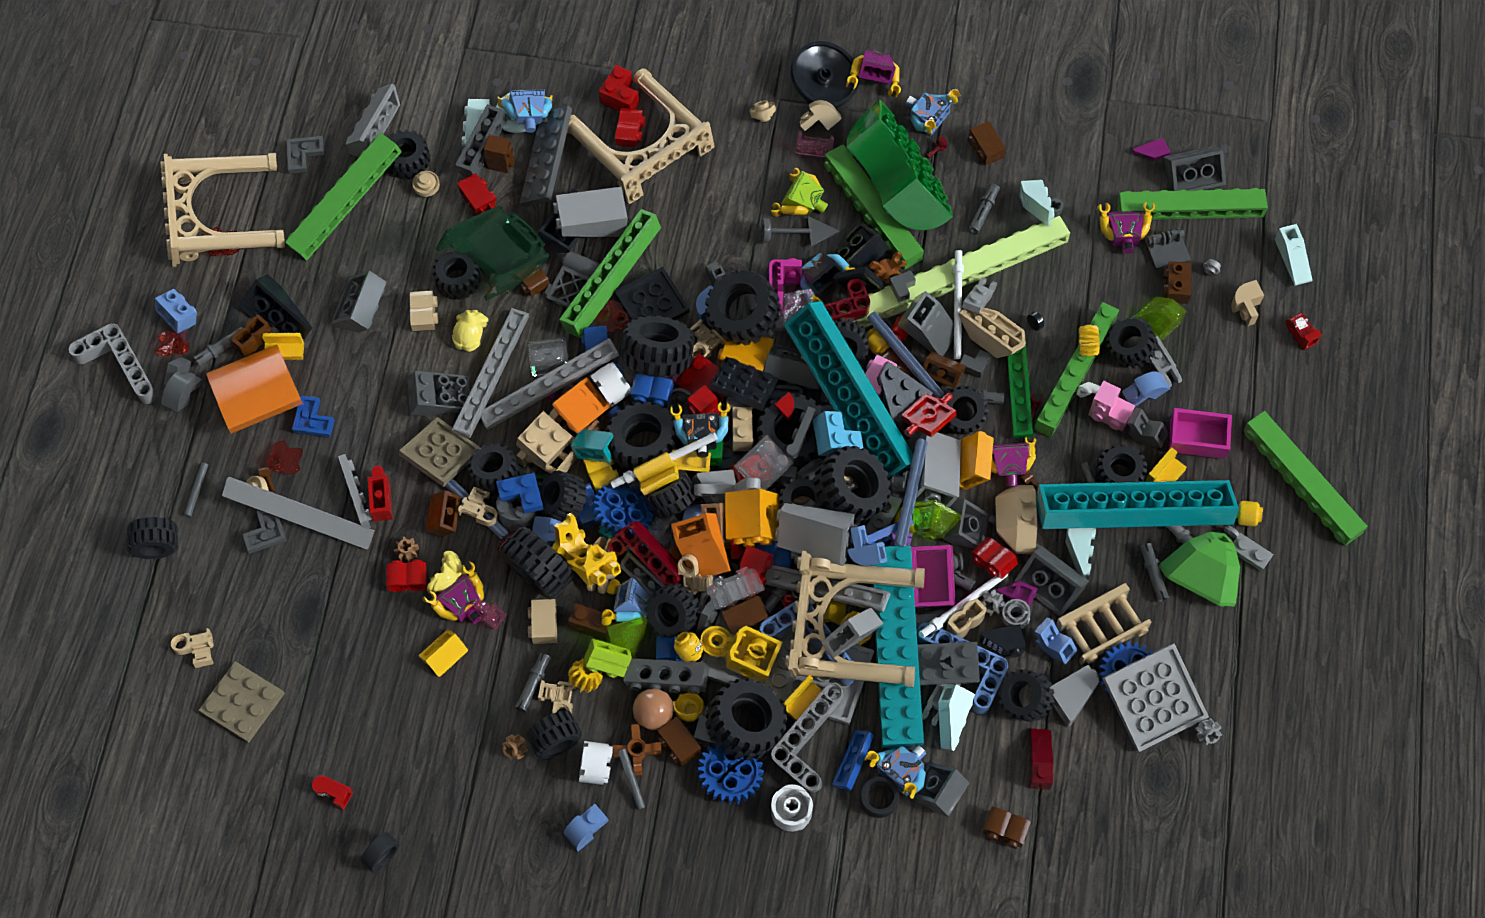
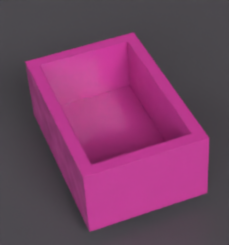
[1168,408,1232,459]
[911,545,956,608]

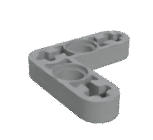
[694,478,761,497]

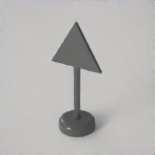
[761,216,840,247]

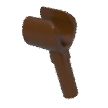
[258,467,276,492]
[1019,472,1039,489]

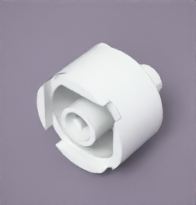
[591,362,632,407]
[579,741,613,785]
[771,785,813,831]

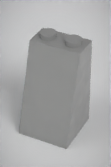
[553,187,628,237]
[914,433,961,516]
[775,503,855,566]

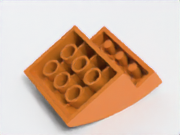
[206,344,303,434]

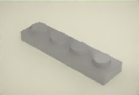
[338,454,372,528]

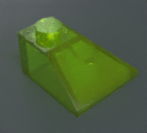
[1134,296,1187,341]
[912,500,962,542]
[607,616,648,657]

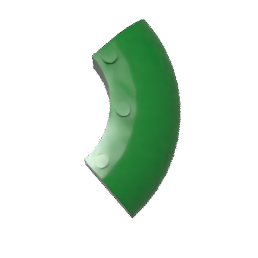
[847,99,953,230]

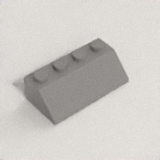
[346,84,400,157]

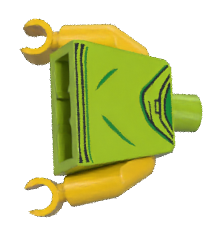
[771,168,828,217]

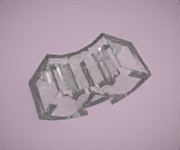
[774,289,812,333]
[707,567,765,609]

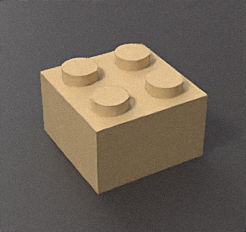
[516,411,572,470]

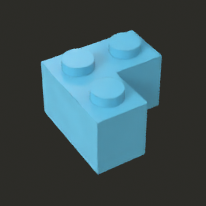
[813,411,863,456]

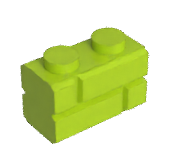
[584,639,632,678]

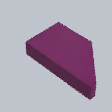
[1132,138,1171,161]
[996,581,1038,607]

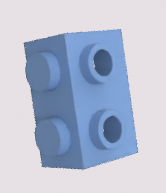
[155,289,197,334]

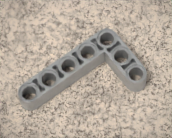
[69,324,156,404]
[771,683,844,792]

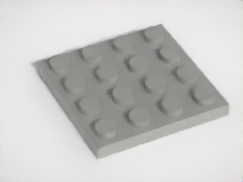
[1102,643,1209,752]

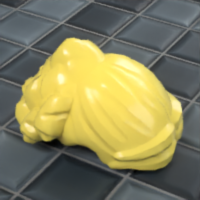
[452,310,488,352]
[427,550,466,593]

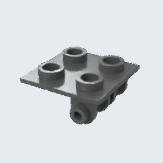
[1144,228,1191,269]

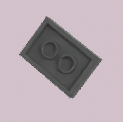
[917,642,980,686]

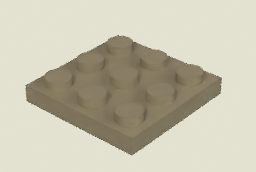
[399,417,481,487]
[199,661,285,743]

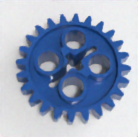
[591,483,654,537]
[1098,641,1153,699]
[697,742,764,805]

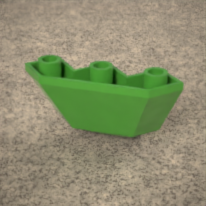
[1159,532,1240,607]

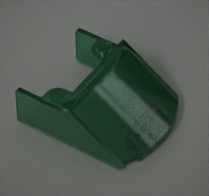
[436,205,549,301]

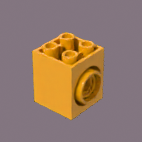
[725,489,779,547]

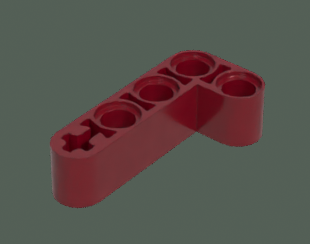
[824,279,870,321]
[608,521,683,586]

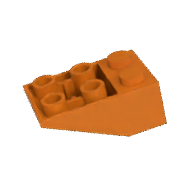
[552,377,611,433]
[671,513,731,577]

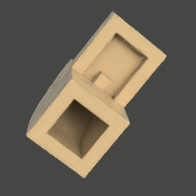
[800,100,842,131]
[1231,280,1264,326]

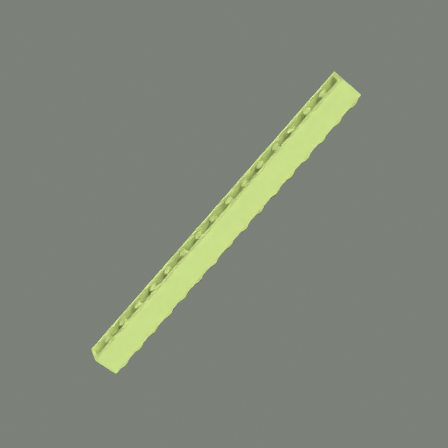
[840,216,1070,328]

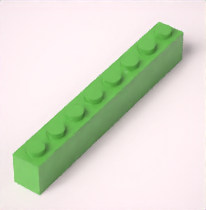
[285,133,402,261]
[824,145,924,270]
[1117,188,1268,220]
[559,209,661,338]
[1034,302,1119,438]
[1243,411,1368,546]

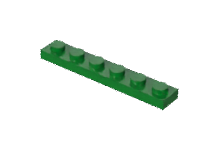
[1008,336,1034,439]

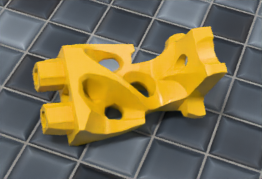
[552,513,621,587]

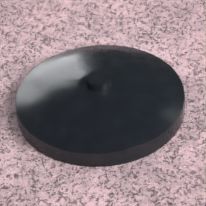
[790,41,859,108]

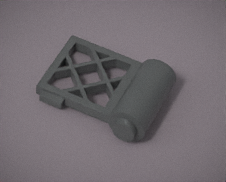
[545,251,601,308]

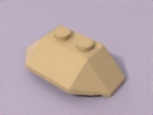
[959,308,1026,358]
[995,485,1037,554]

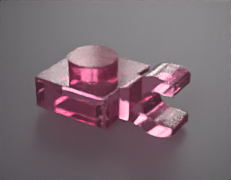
[472,599,507,631]

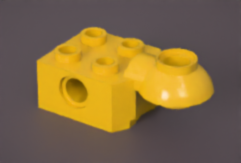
[700,626,783,683]

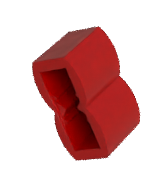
[615,108,646,147]
[971,537,1018,579]
[386,560,428,592]

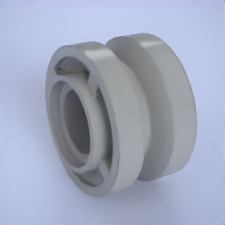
[1002,599,1030,630]

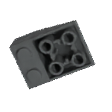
[897,291,954,356]
[407,371,470,416]

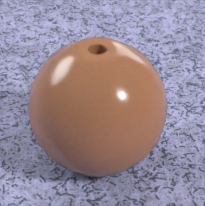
[633,688,674,730]

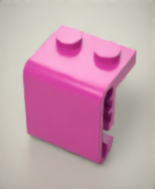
[769,258,802,315]

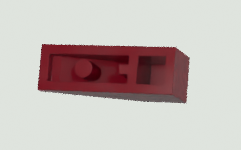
[1030,728,1053,790]

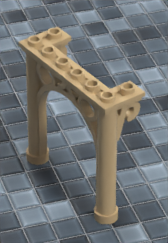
[567,68,715,204]
[161,153,285,267]
[786,551,925,687]

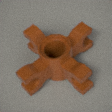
[868,252,907,284]
[612,724,662,776]

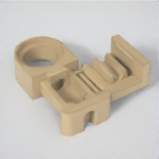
[690,319,724,361]
[458,487,498,526]
[678,554,714,595]
[171,628,213,668]
[538,680,576,714]

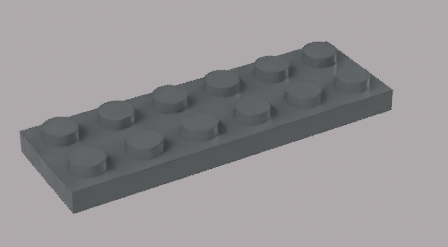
[519,105,572,207]

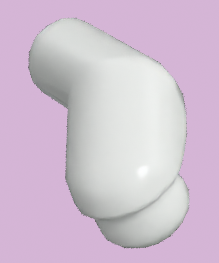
[1076,382,1100,397]

